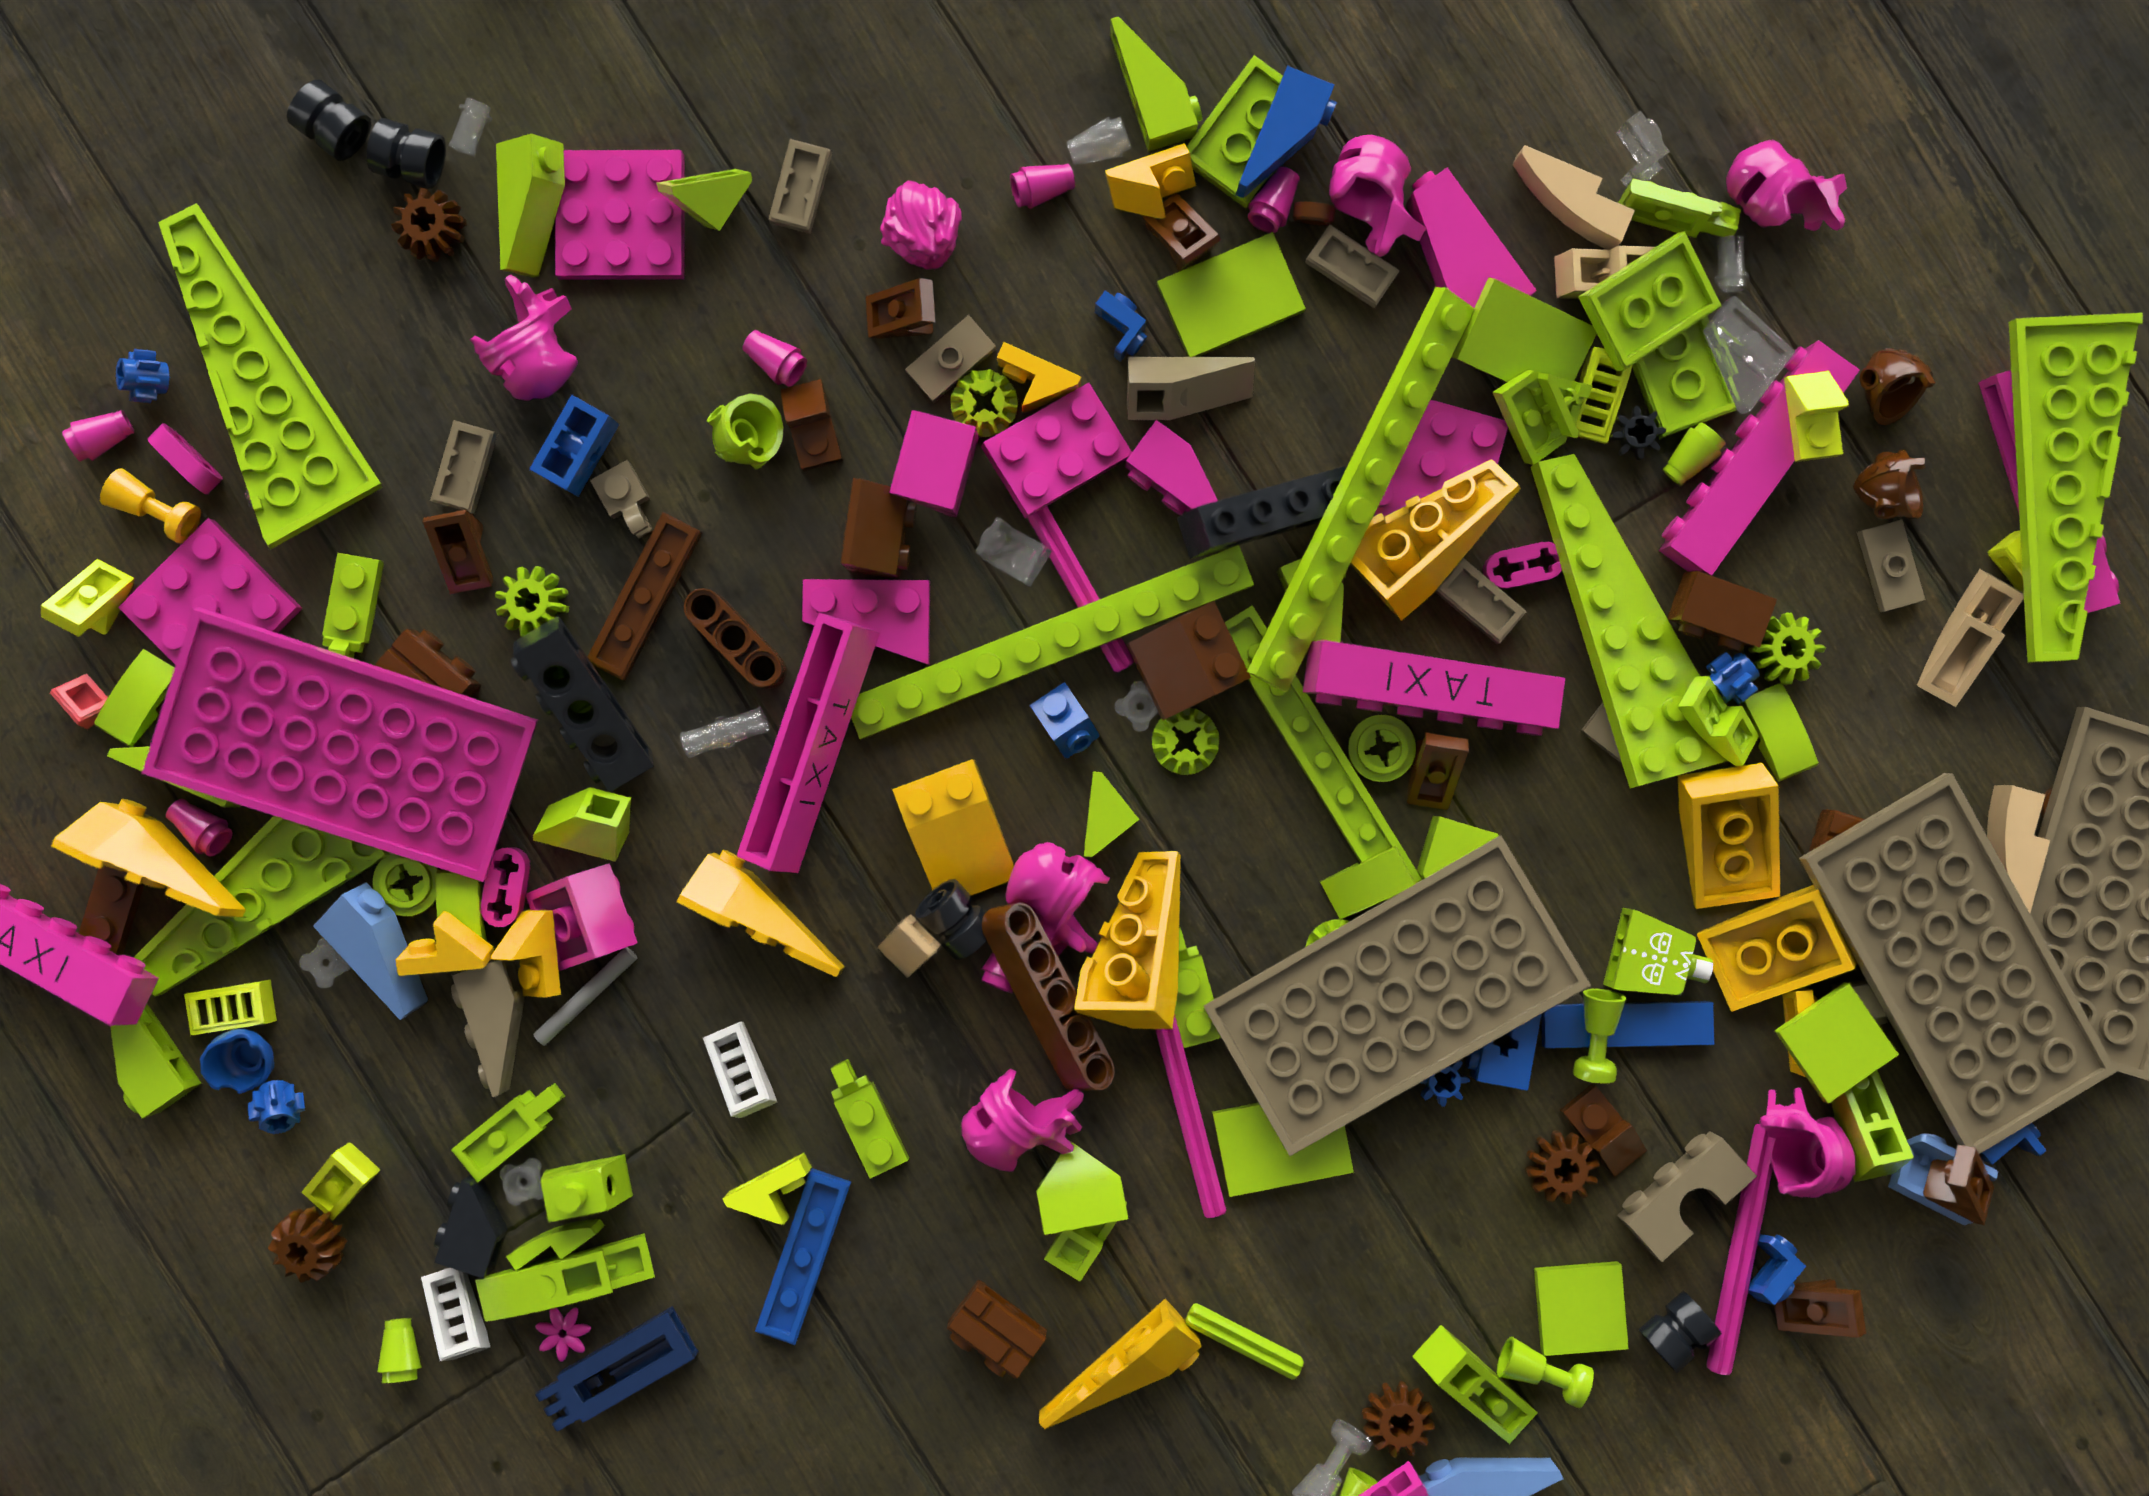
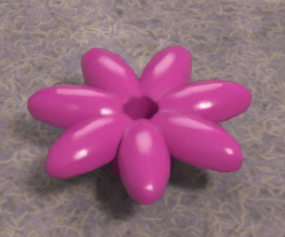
[535,1307,591,1362]

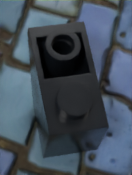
[434,1175,508,1278]

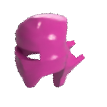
[1329,135,1426,257]
[1726,140,1847,231]
[469,275,578,401]
[1005,842,1110,956]
[961,1069,1084,1172]
[1760,1088,1856,1198]

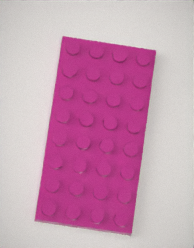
[142,607,539,882]

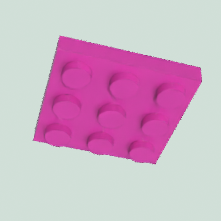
[555,150,684,280]
[1373,400,1508,517]
[118,518,303,665]

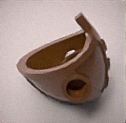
[1859,348,1936,425]
[1853,450,1925,519]

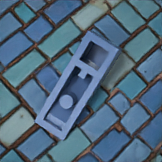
[313,882,428,1020]
[1419,1458,1563,1496]

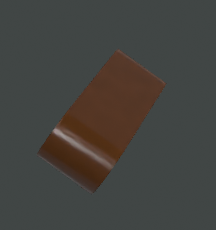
[684,588,787,689]

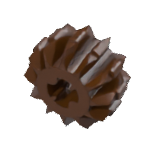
[391,187,467,262]
[1525,1130,1600,1205]
[267,1206,348,1283]
[1361,1381,1435,1458]

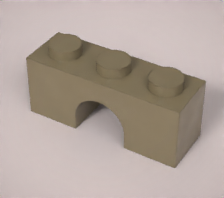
[1617,1131,1757,1262]

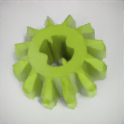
[495,566,569,637]
[1748,613,1826,685]

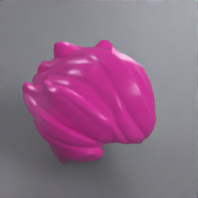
[880,180,962,270]

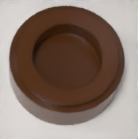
[1292,202,1336,226]

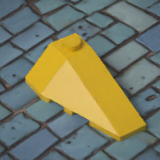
[1350,459,1521,621]
[51,799,246,917]
[677,850,845,977]
[1074,851,1181,1029]
[1039,1298,1201,1429]

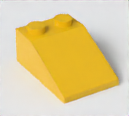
[892,759,1014,896]
[1678,763,1780,909]
[1697,885,1857,1012]

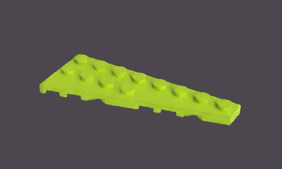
[158,203,382,550]
[2009,313,2143,663]
[1531,454,1728,789]
[133,816,391,996]

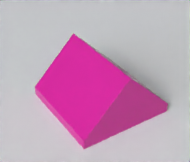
[889,410,979,517]

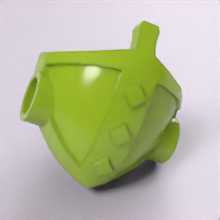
[707,394,784,469]

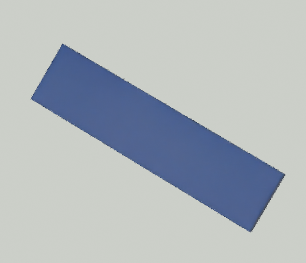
[1541,1001,1714,1048]
[755,1168,851,1345]

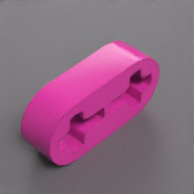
[147,423,223,494]
[1483,542,1562,590]
[481,847,530,927]

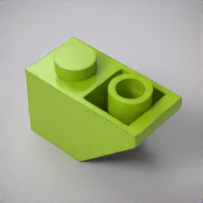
[533,787,631,862]

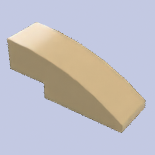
[1513,145,1635,250]
[1554,246,1655,299]
[1917,569,2024,707]
[1987,785,2050,913]
[878,914,941,978]

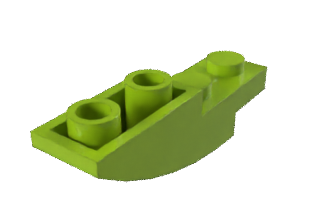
[475,1233,655,1322]

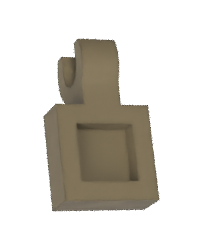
[590,460,653,539]

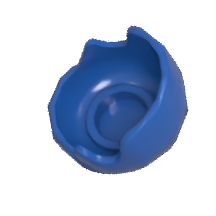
[200,1028,274,1094]

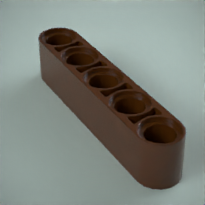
[982,903,1114,1091]

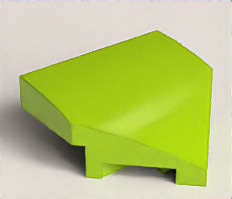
[1492,370,1592,465]
[1036,1140,1128,1235]

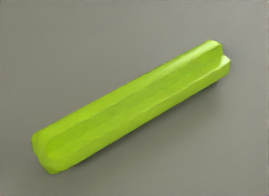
[1185,1303,1304,1380]

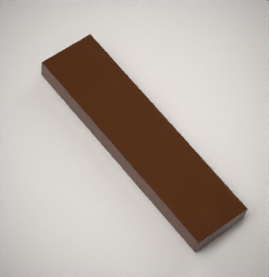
[587,512,703,681]

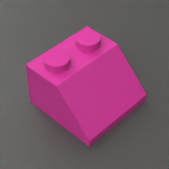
[525,863,637,971]

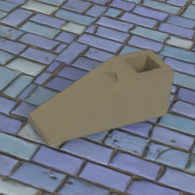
[1127,357,1255,420]
[451,960,525,1097]

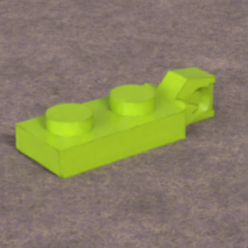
[1618,178,1741,239]
[322,553,384,659]
[1175,927,1221,1048]
[831,1059,909,1179]
[451,1083,565,1183]

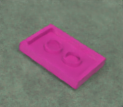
[981,383,1132,519]

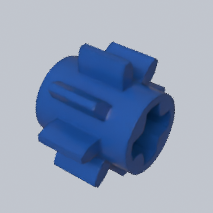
[116,349,169,403]
[1706,652,1760,704]
[1420,1060,1470,1107]
[248,1080,305,1134]

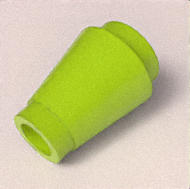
[1662,422,1726,486]
[377,1318,422,1383]

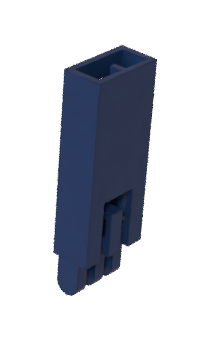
[535,1306,699,1432]

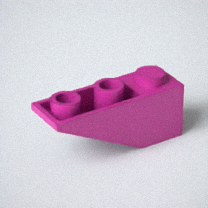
[1125,420,1218,516]

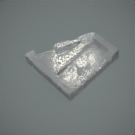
[1703,296,1796,414]

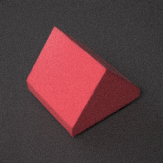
[50,674,108,730]

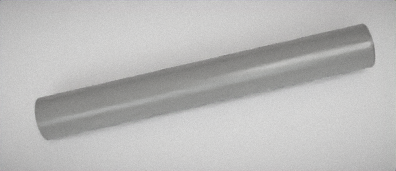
[533,947,638,1046]

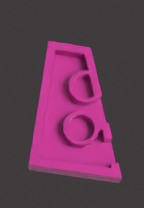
[802,579,930,665]

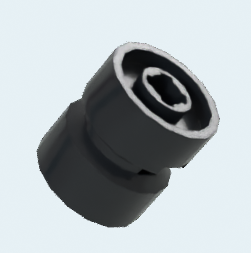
[287,80,372,161]
[367,118,446,189]
[915,879,987,960]
[1638,1291,1722,1373]

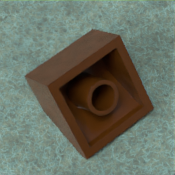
[841,478,917,579]
[1126,601,1251,720]

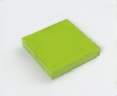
[1775,982,1899,1104]
[1534,1261,1629,1356]

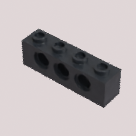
[1177,466,1346,559]
[511,615,654,792]

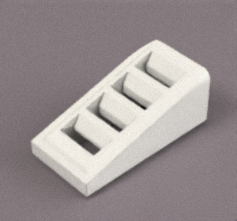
[703,1021,777,1118]
[421,1268,490,1361]

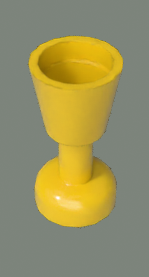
[100,468,201,544]

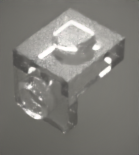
[1616,110,1670,187]
[976,517,1052,587]

